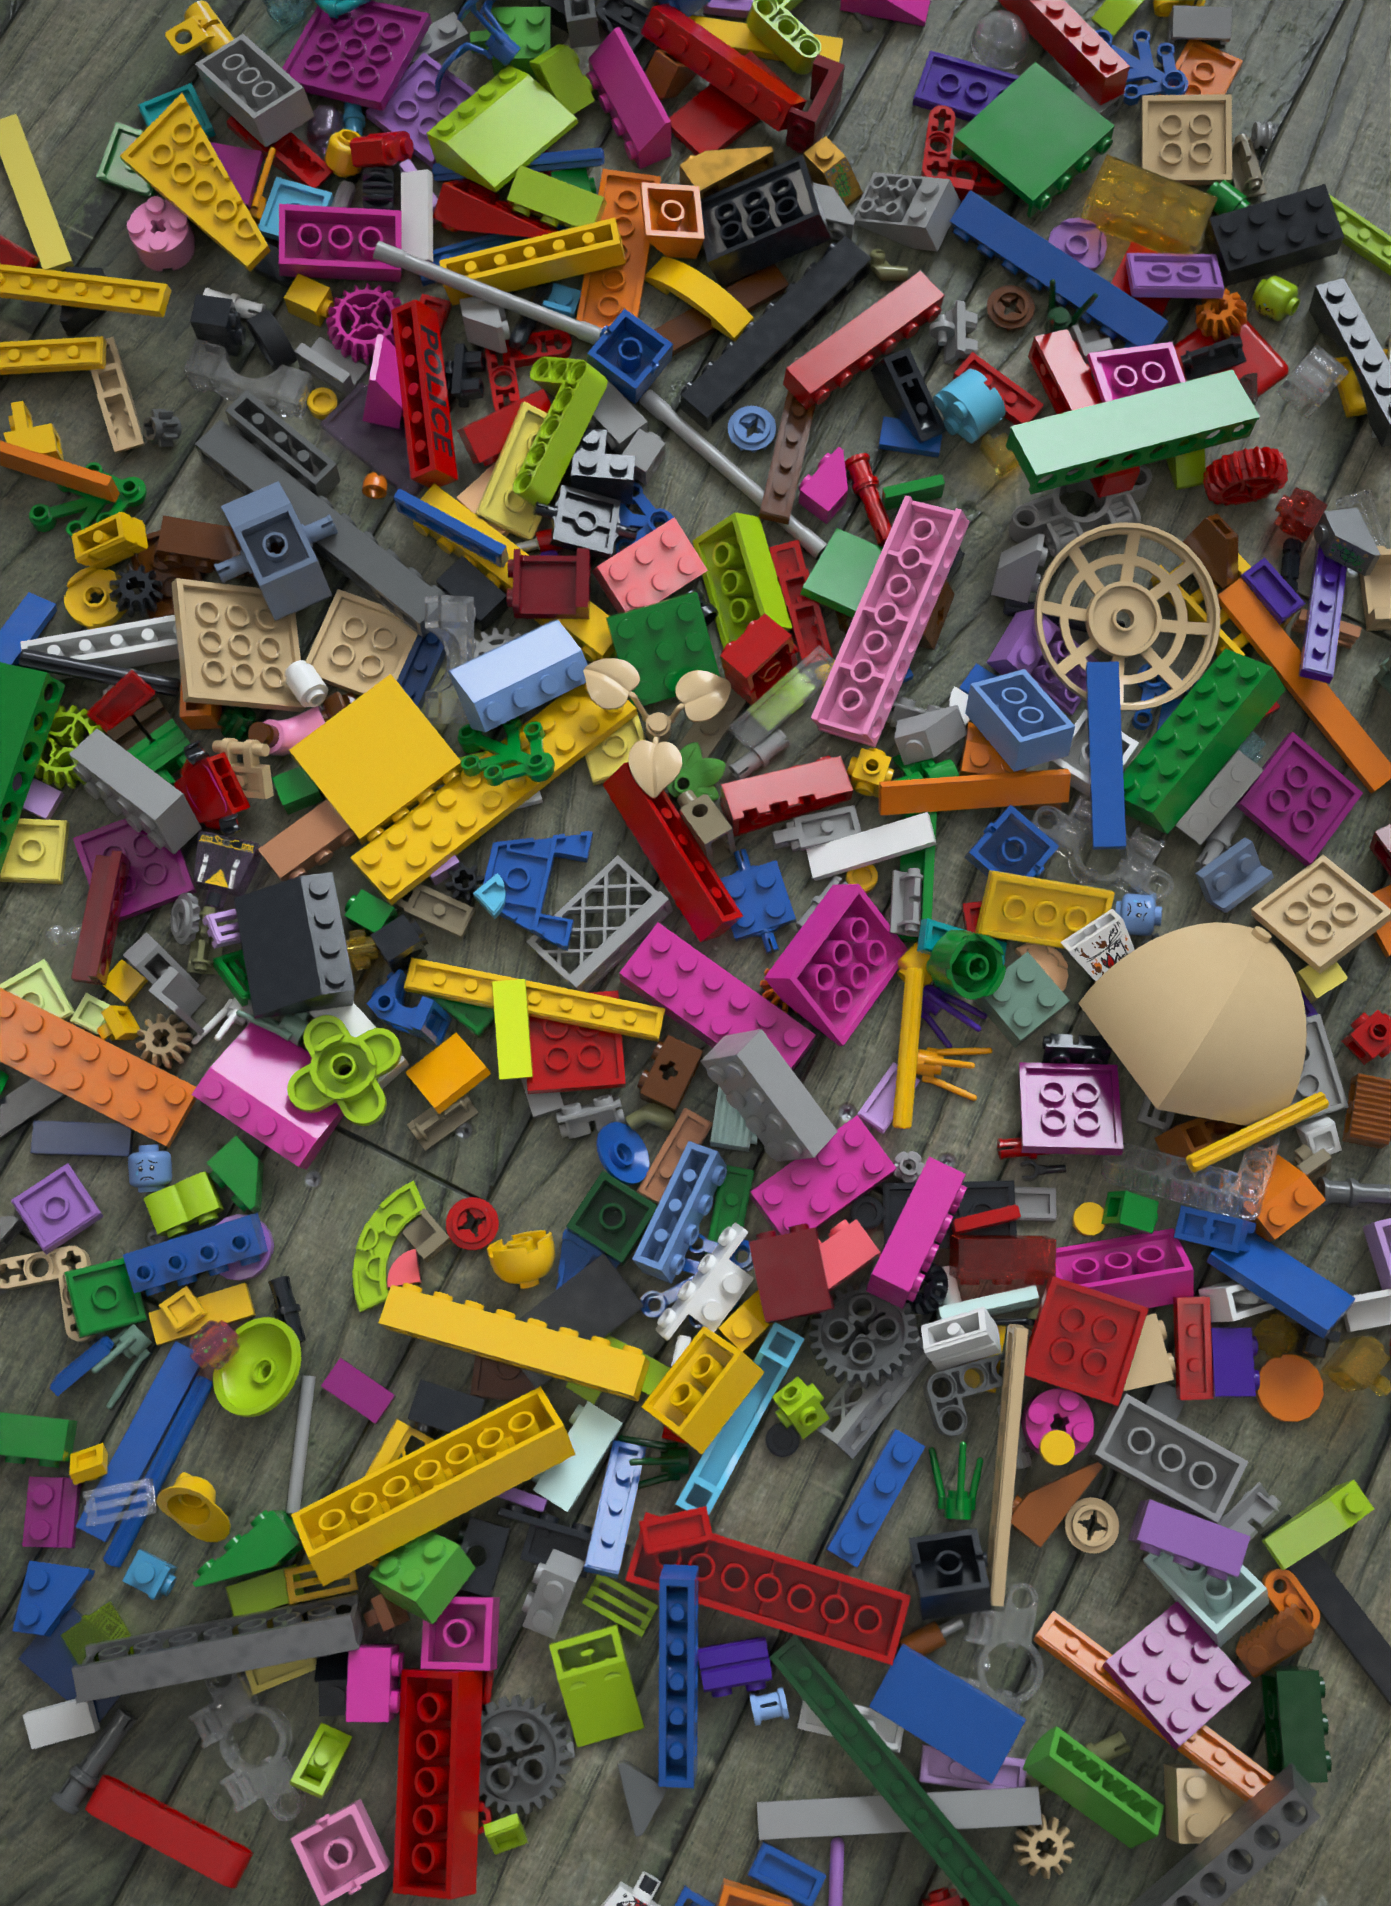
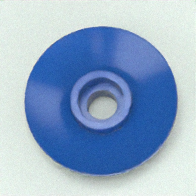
[597,1122,650,1185]

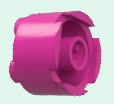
[1020,1389,1094,1456]

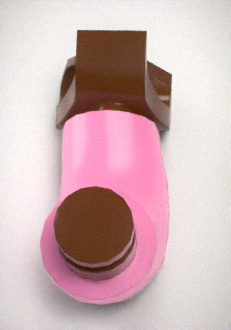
[248,692,357,756]

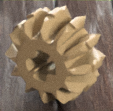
[136,1014,193,1069]
[1013,1814,1074,1879]

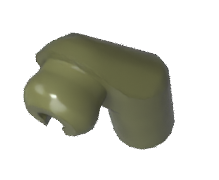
[625,1103,676,1131]

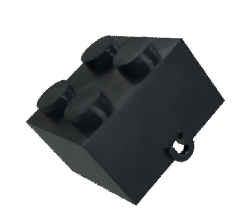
[909,1528,991,1620]

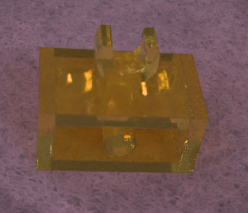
[1320,1335,1391,1397]

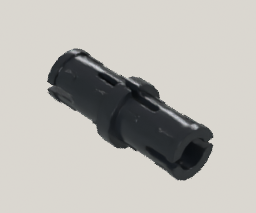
[268,1276,307,1343]

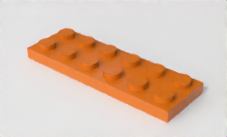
[576,169,661,328]

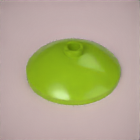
[213,1317,301,1417]

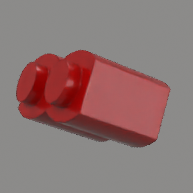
[350,131,414,168]

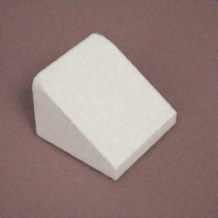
[1296,1115,1342,1155]

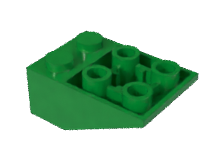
[192,1510,304,1587]

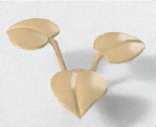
[583,658,731,799]

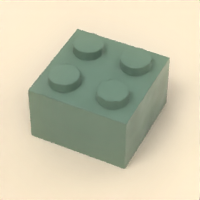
[974,951,1070,1048]

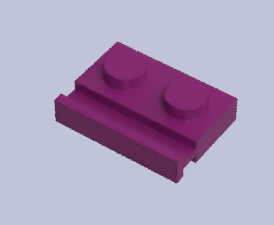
[22,1477,81,1548]

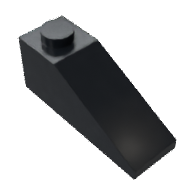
[871,348,947,443]

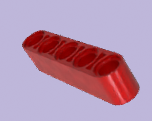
[85,1774,253,1889]

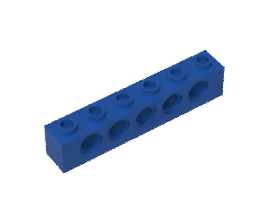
[659,1565,699,1788]

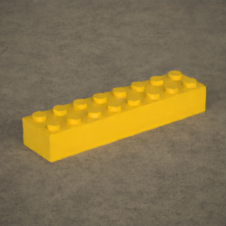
[291,1386,576,1586]

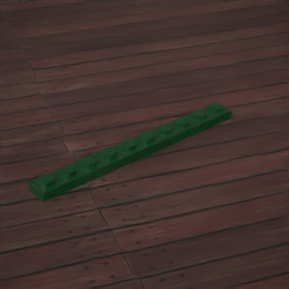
[769,1635,1019,1906]

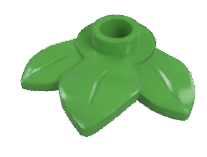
[667,742,726,801]

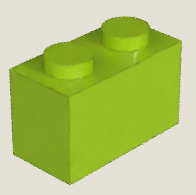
[529,44,595,114]

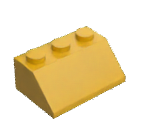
[641,1326,764,1454]

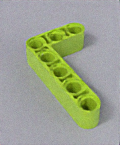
[746,0,821,75]
[513,357,607,506]

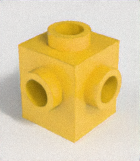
[847,748,894,798]

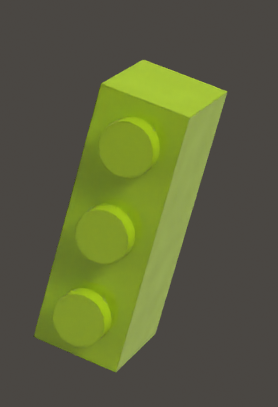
[507,165,607,229]

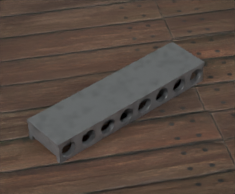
[72,1593,365,1704]
[1130,1763,1320,1906]

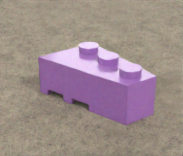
[1128,1499,1251,1581]

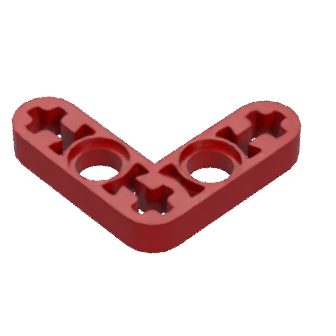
[921,105,1005,196]
[485,329,572,411]

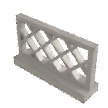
[526,855,673,993]

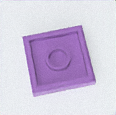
[11,1163,104,1255]

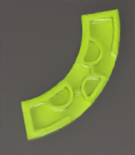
[352,1180,427,1313]

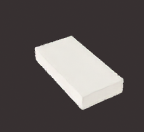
[23,1699,100,1749]

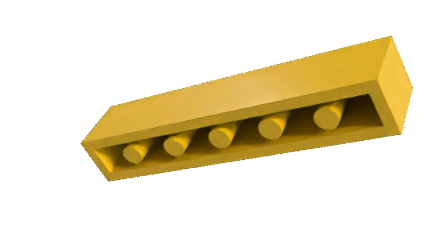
[439,218,626,306]

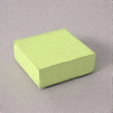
[70,993,110,1037]

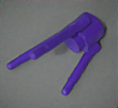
[921,984,987,1048]

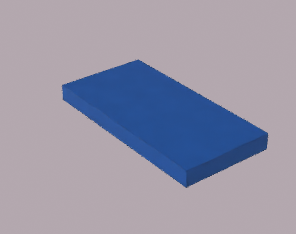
[1206,1233,1356,1339]
[869,1644,1026,1784]

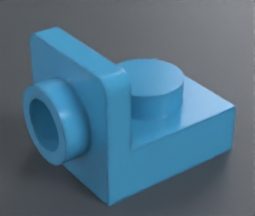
[542,283,581,319]
[122,1549,178,1600]

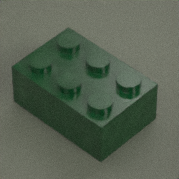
[1260,1666,1332,1783]

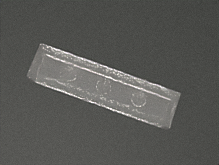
[729,645,835,752]

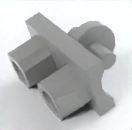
[929,300,978,365]

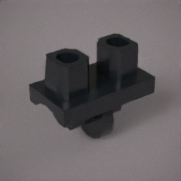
[444,343,486,408]
[1291,1323,1341,1359]

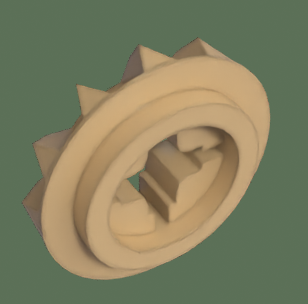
[1064,1497,1119,1553]

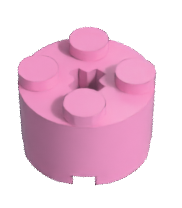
[127,196,195,271]

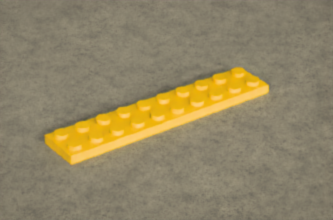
[350,683,637,906]

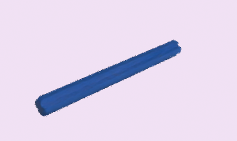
[432,147,605,182]
[103,1375,213,1568]

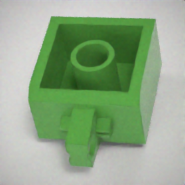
[470,6,552,80]
[368,1531,476,1624]

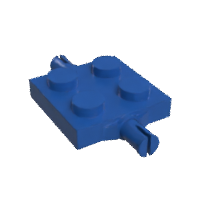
[720,849,797,954]

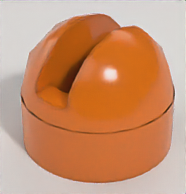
[362,472,387,499]

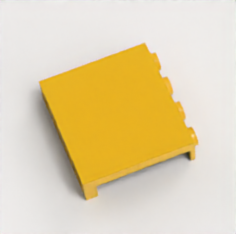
[289,674,462,845]

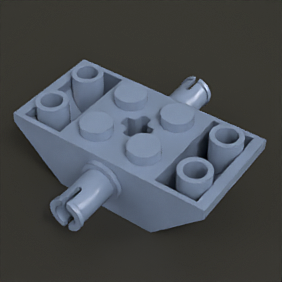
[214,481,338,621]

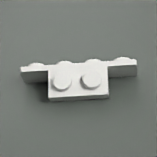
[656,1223,754,1341]

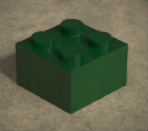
[566,1171,657,1267]

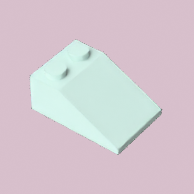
[1143,1552,1269,1648]

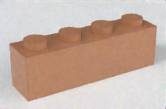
[258,799,358,882]

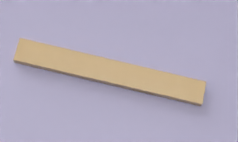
[986,1324,1028,1606]

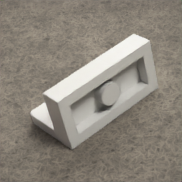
[1343,1289,1391,1333]

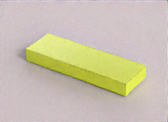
[492,979,533,1080]

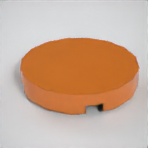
[1256,1354,1324,1422]

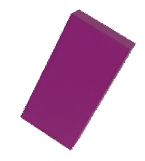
[321,1358,396,1424]

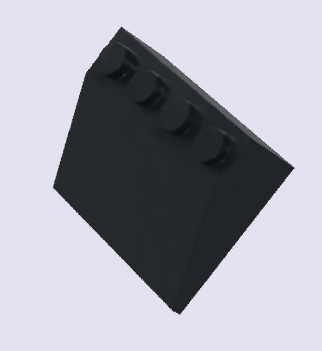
[701,154,831,287]
[234,872,355,1019]

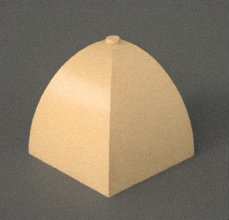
[1078,922,1307,1126]

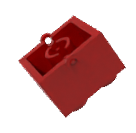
[720,613,799,707]

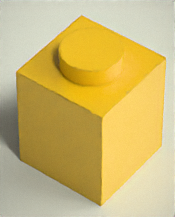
[284,273,335,327]

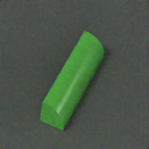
[1023,1726,1164,1849]

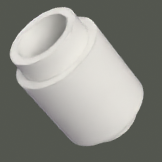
[285,660,328,707]

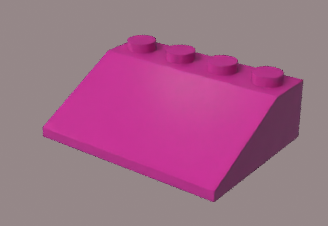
[764,884,908,1046]
[191,1022,344,1170]

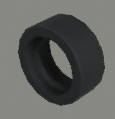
[247,309,297,372]

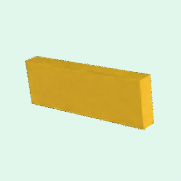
[148,1283,256,1346]

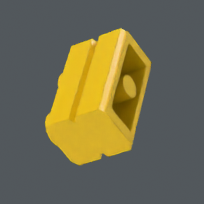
[72,512,148,569]

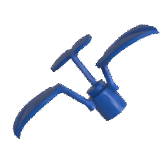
[435,0,521,93]

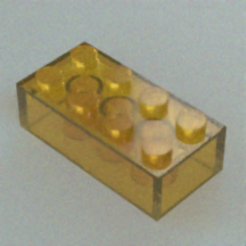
[1080,154,1218,254]

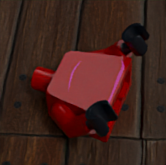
[174,740,250,837]

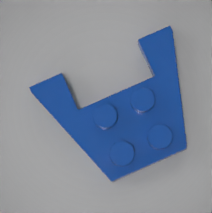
[480,831,593,951]

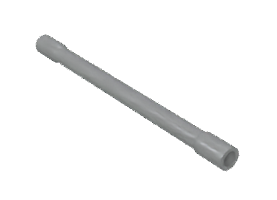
[373,241,607,345]
[639,389,827,559]

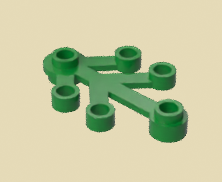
[29,462,147,540]
[457,716,555,786]

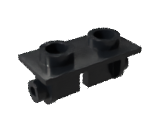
[1180,335,1247,381]
[1041,1033,1112,1065]

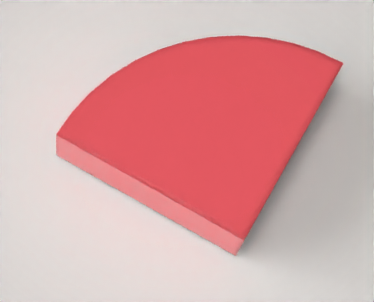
[387,1249,422,1288]

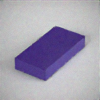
[1240,557,1306,625]

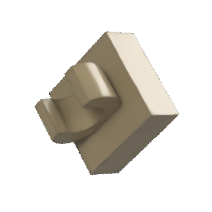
[1293,1144,1332,1183]

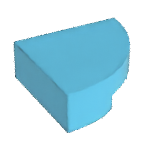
[473,873,506,919]

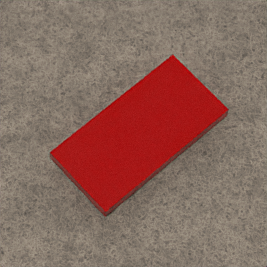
[669,51,791,155]

